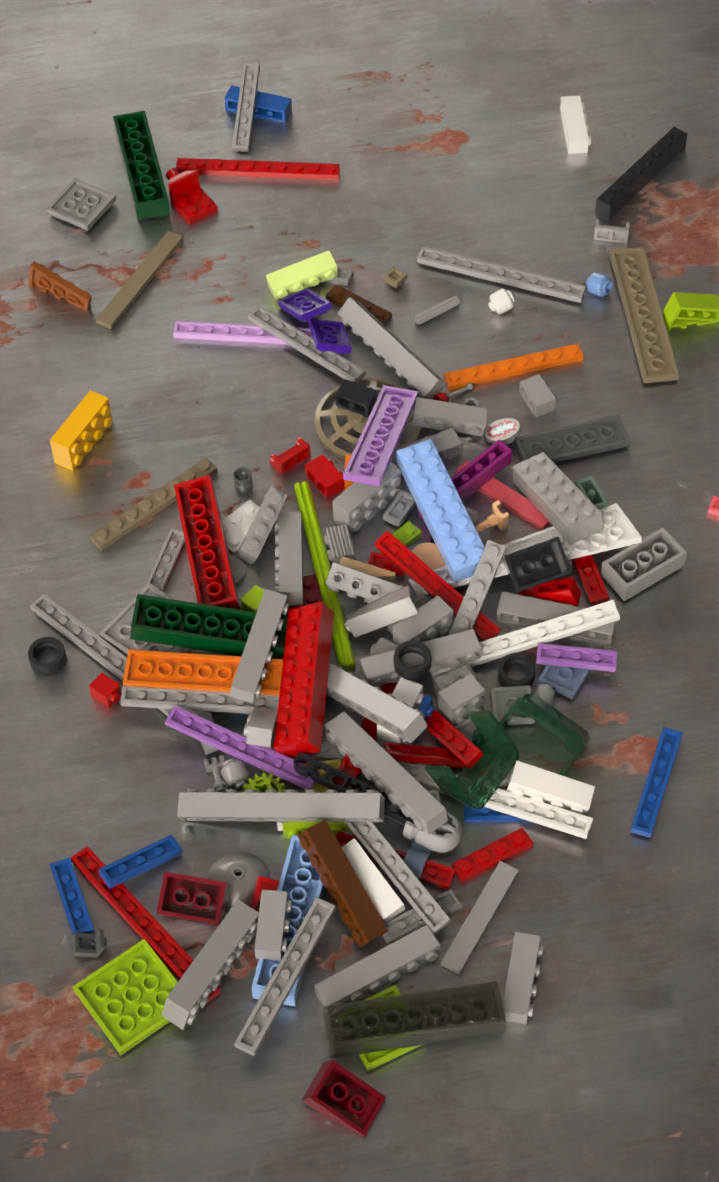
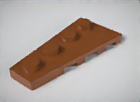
[28,261,92,310]

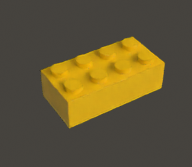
[50,390,113,471]

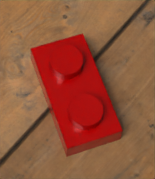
[368,552,406,577]

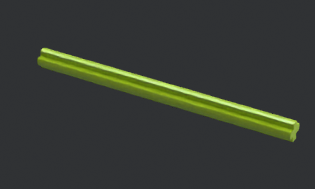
[294,481,356,672]

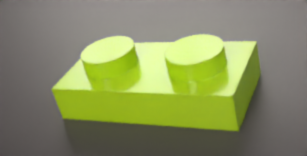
[392,521,422,547]

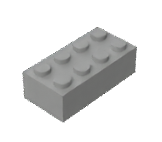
[333,462,401,535]
[601,527,687,601]

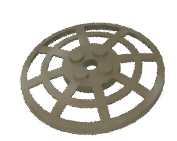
[315,378,422,460]

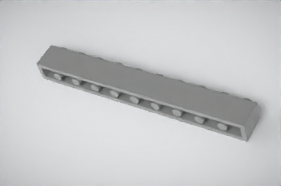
[177,789,385,822]

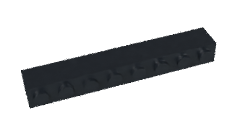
[595,127,688,221]

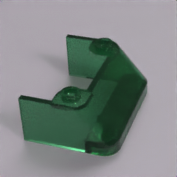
[493,693,590,776]
[425,711,519,809]

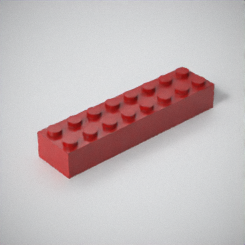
[174,475,241,610]
[273,601,334,758]

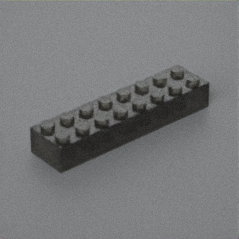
[323,981,506,1059]

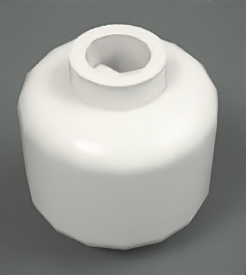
[488,289,515,314]

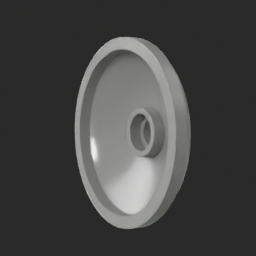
[208,852,271,910]

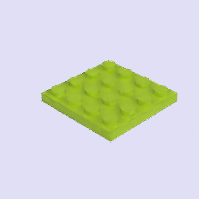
[72,938,178,1055]

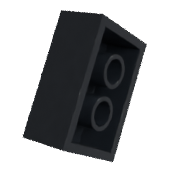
[502,537,572,593]

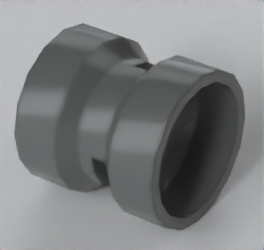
[233,467,253,493]

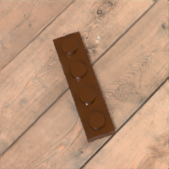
[326,285,392,325]

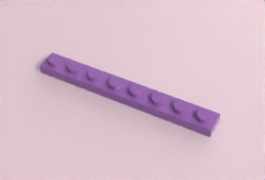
[165,705,320,790]

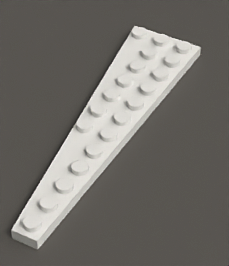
[408,503,642,596]

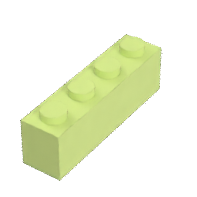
[266,251,338,300]

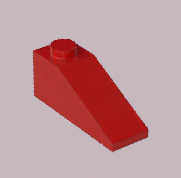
[518,577,581,607]

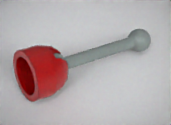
[434,383,474,402]

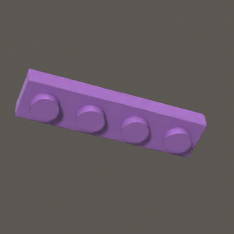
[536,643,617,672]

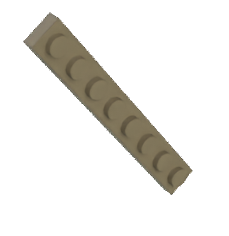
[89,457,218,551]

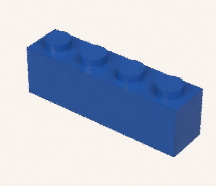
[224,85,292,123]

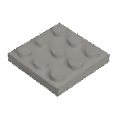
[46,178,116,231]

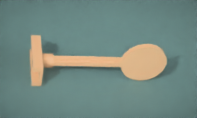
[412,500,509,570]

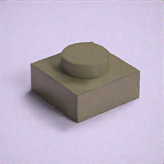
[383,266,407,288]

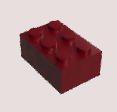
[156,871,231,925]

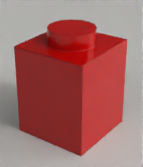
[89,673,122,708]

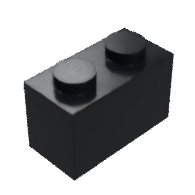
[335,379,377,417]

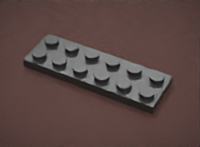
[514,414,631,463]

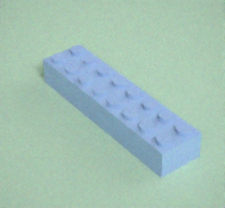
[396,439,485,583]
[251,835,325,1007]

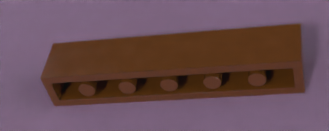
[298,820,388,948]

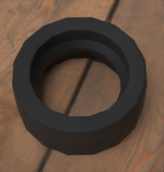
[28,637,67,675]
[393,640,432,680]
[498,653,536,687]

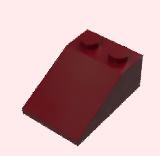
[301,1060,386,1136]

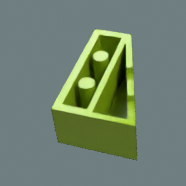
[662,292,719,331]

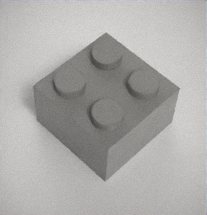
[438,674,485,726]

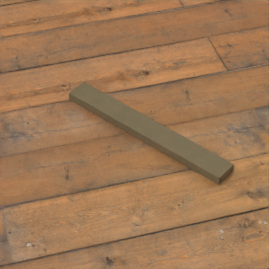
[96,231,183,329]

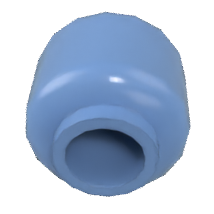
[586,272,613,297]

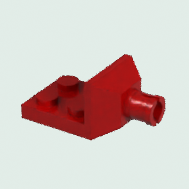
[166,168,218,224]

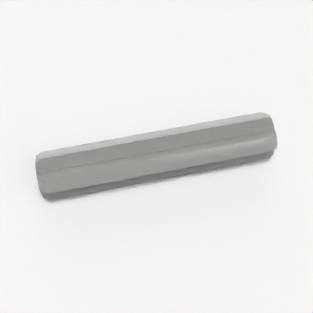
[414,296,460,325]

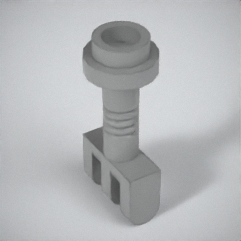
[203,755,229,792]

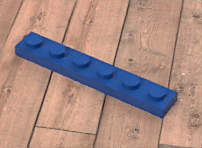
[631,727,683,838]

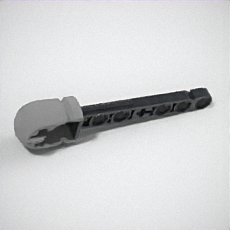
[293,753,463,853]

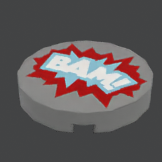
[485,418,521,445]

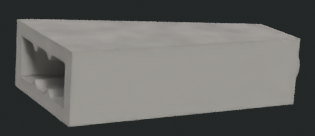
[344,585,418,637]

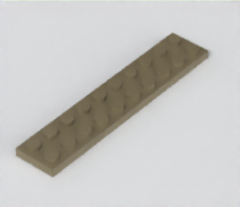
[609,247,679,383]

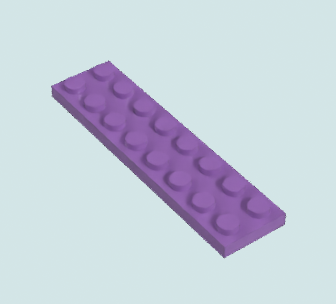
[343,385,418,486]

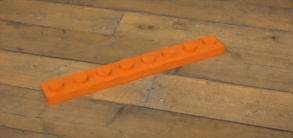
[443,343,584,391]

